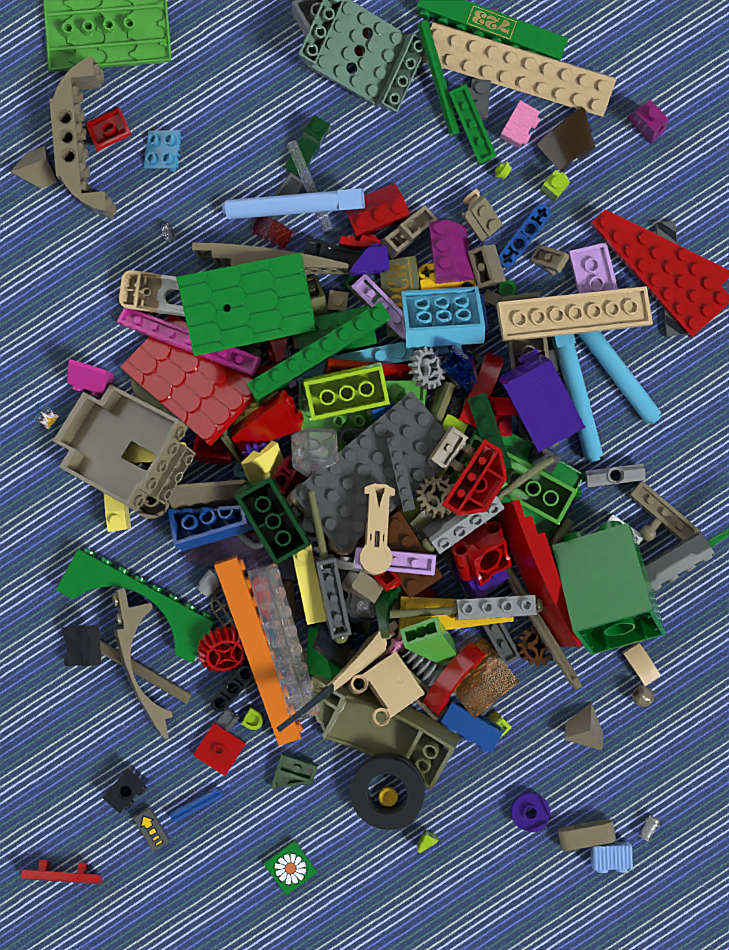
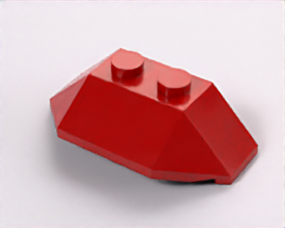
[442,439,507,516]

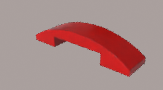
[423,642,487,715]

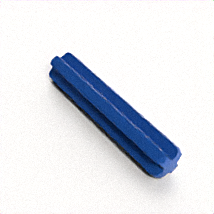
[170,787,223,822]

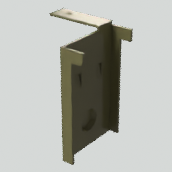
[220,421,246,464]

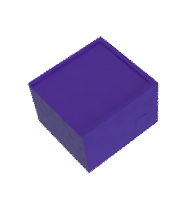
[497,348,586,452]

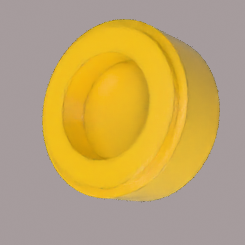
[379,786,398,807]

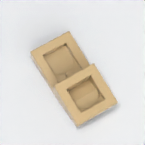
[622,642,661,686]

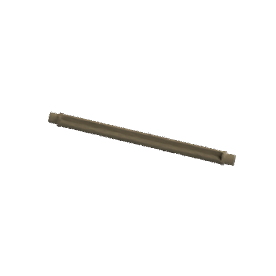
[505,567,582,690]

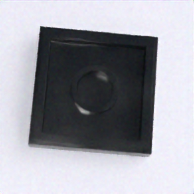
[312,621,355,668]

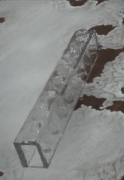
[247,563,320,720]

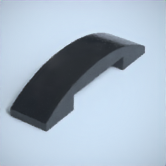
[304,237,365,269]

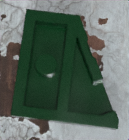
[271,752,318,789]

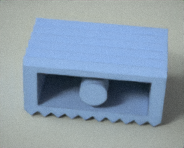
[590,841,633,873]

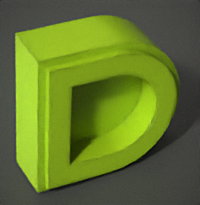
[241,706,264,730]

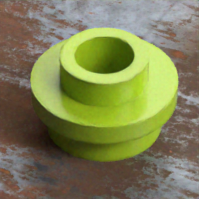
[495,161,512,180]

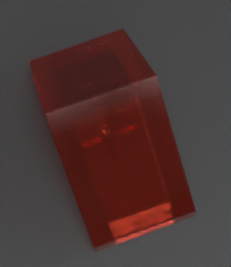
[251,216,293,249]

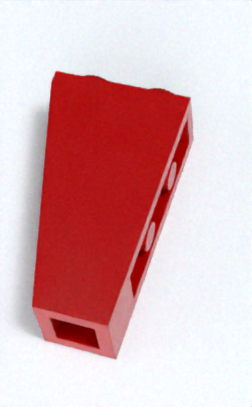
[231,390,304,451]

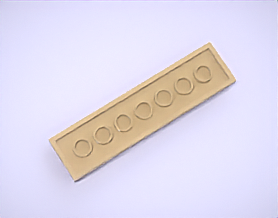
[496,286,653,342]

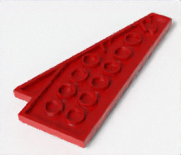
[590,209,729,338]

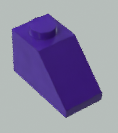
[349,244,390,276]

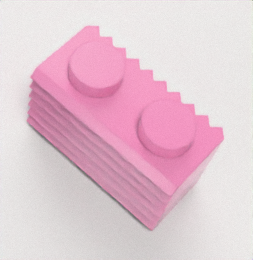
[500,100,540,149]

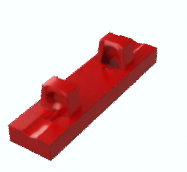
[21,860,103,884]

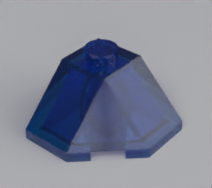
[440,344,477,393]

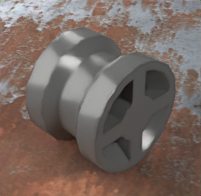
[216,707,240,732]

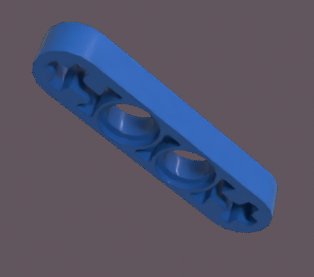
[499,205,551,268]

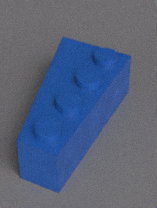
[168,505,254,551]

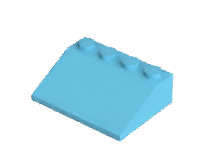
[401,286,485,348]

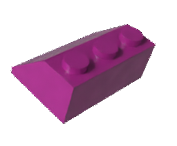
[428,220,474,284]

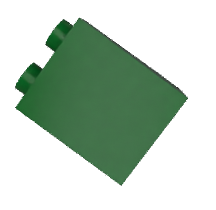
[552,521,666,655]

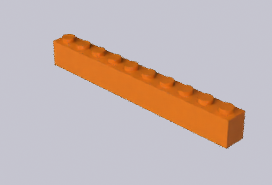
[214,554,303,746]

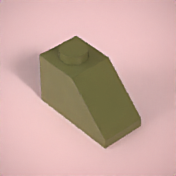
[307,275,328,317]

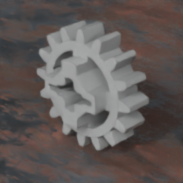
[408,347,446,390]

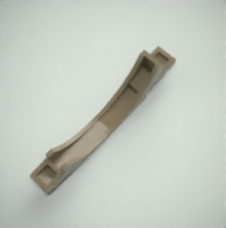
[112,589,173,739]

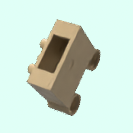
[348,651,425,727]

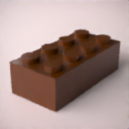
[387,509,443,598]

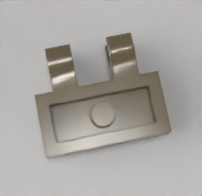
[429,426,475,473]

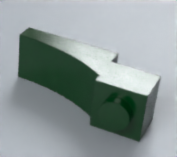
[284,115,331,179]
[375,586,401,639]

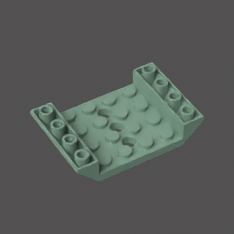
[298,0,425,113]

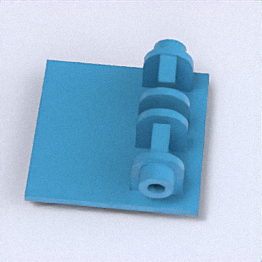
[143,130,182,172]

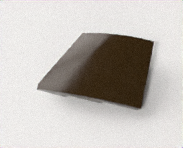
[536,107,595,172]

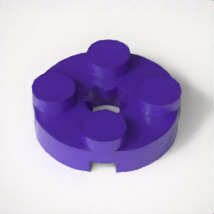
[511,792,550,833]

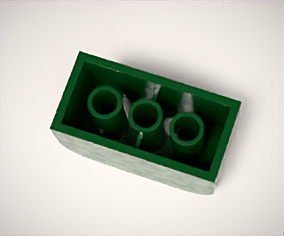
[234,471,310,565]

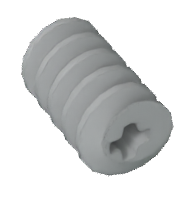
[401,650,443,686]

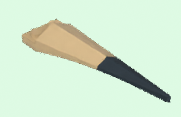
[277,620,399,732]

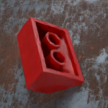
[344,183,410,240]

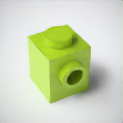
[540,170,570,202]

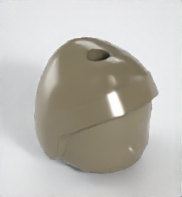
[632,685,654,707]

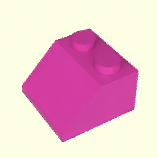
[67,359,115,398]

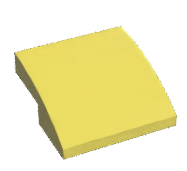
[241,441,284,482]

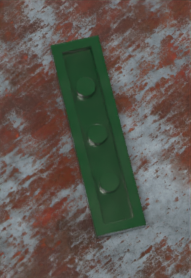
[467,392,512,470]

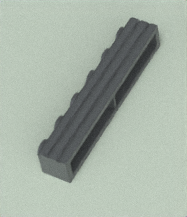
[386,436,415,512]

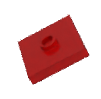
[193,722,247,776]

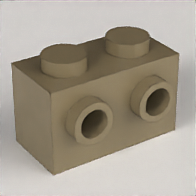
[468,244,506,288]

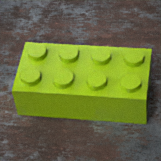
[304,362,390,421]

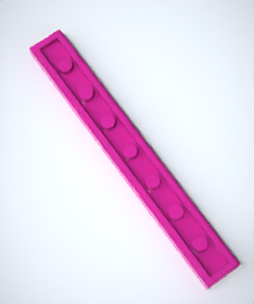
[117,308,262,377]

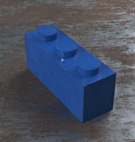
[441,699,505,753]

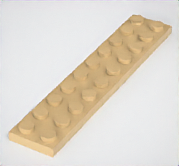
[422,22,616,117]

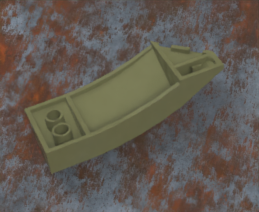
[306,675,461,791]

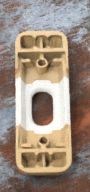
[119,270,231,317]

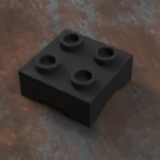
[62,625,102,666]

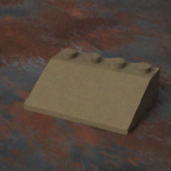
[168,480,249,510]

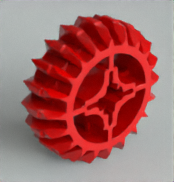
[197,625,247,674]

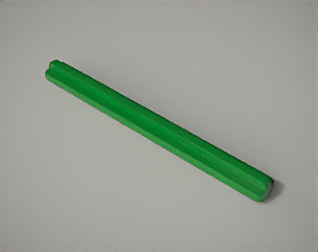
[417,20,460,136]

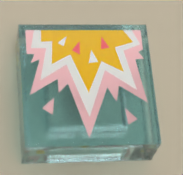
[34,404,62,431]

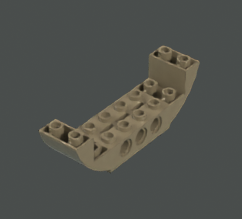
[49,56,116,219]

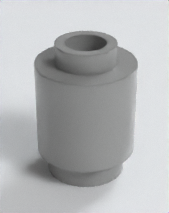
[197,568,221,597]

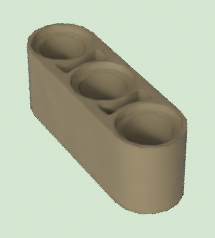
[558,819,616,851]

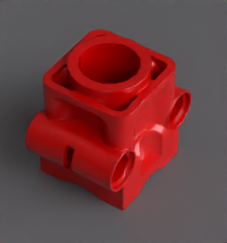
[450,521,512,586]

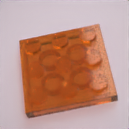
[453,637,519,719]

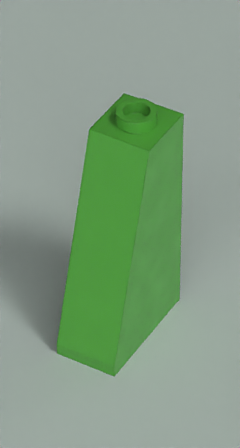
[400,617,458,665]

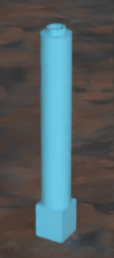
[578,331,662,425]
[551,334,603,463]

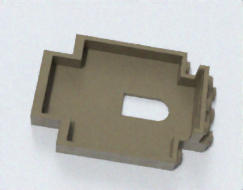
[53,384,196,512]

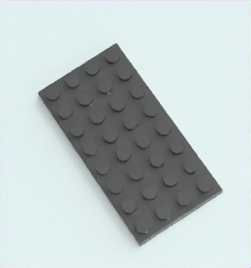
[291,391,462,553]

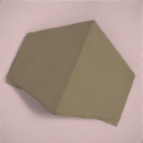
[10,146,58,189]
[564,702,603,750]

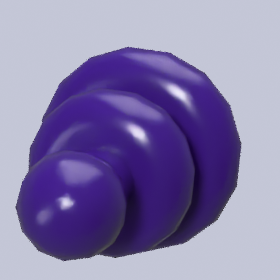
[242,442,268,456]

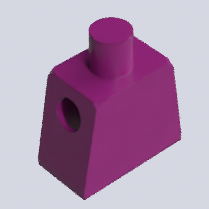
[627,100,668,144]

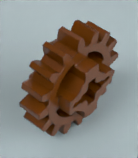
[517,625,553,667]

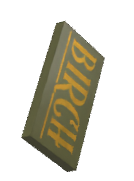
[380,256,421,338]

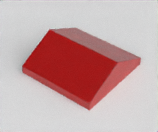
[85,107,132,151]

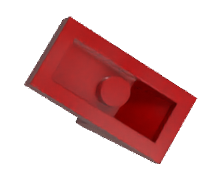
[490,397,517,437]

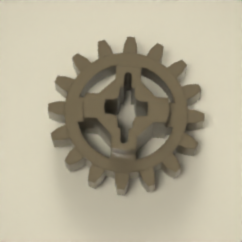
[415,476,455,518]

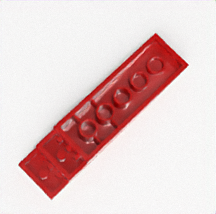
[497,499,581,647]

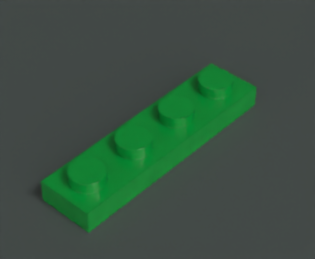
[449,84,497,164]

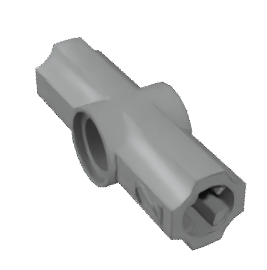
[585,464,646,488]

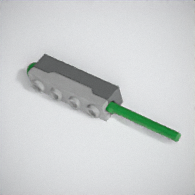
[644,527,729,592]

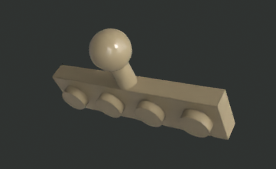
[628,481,700,541]

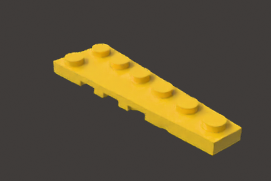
[398,597,514,636]

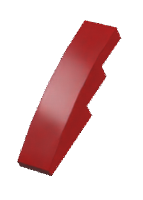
[458,352,504,428]

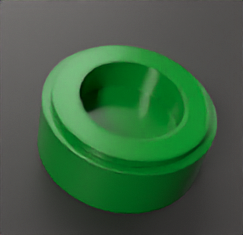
[497,280,517,296]

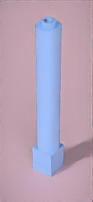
[222,188,365,219]

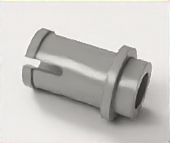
[639,815,660,842]

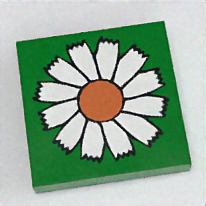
[264,840,318,895]

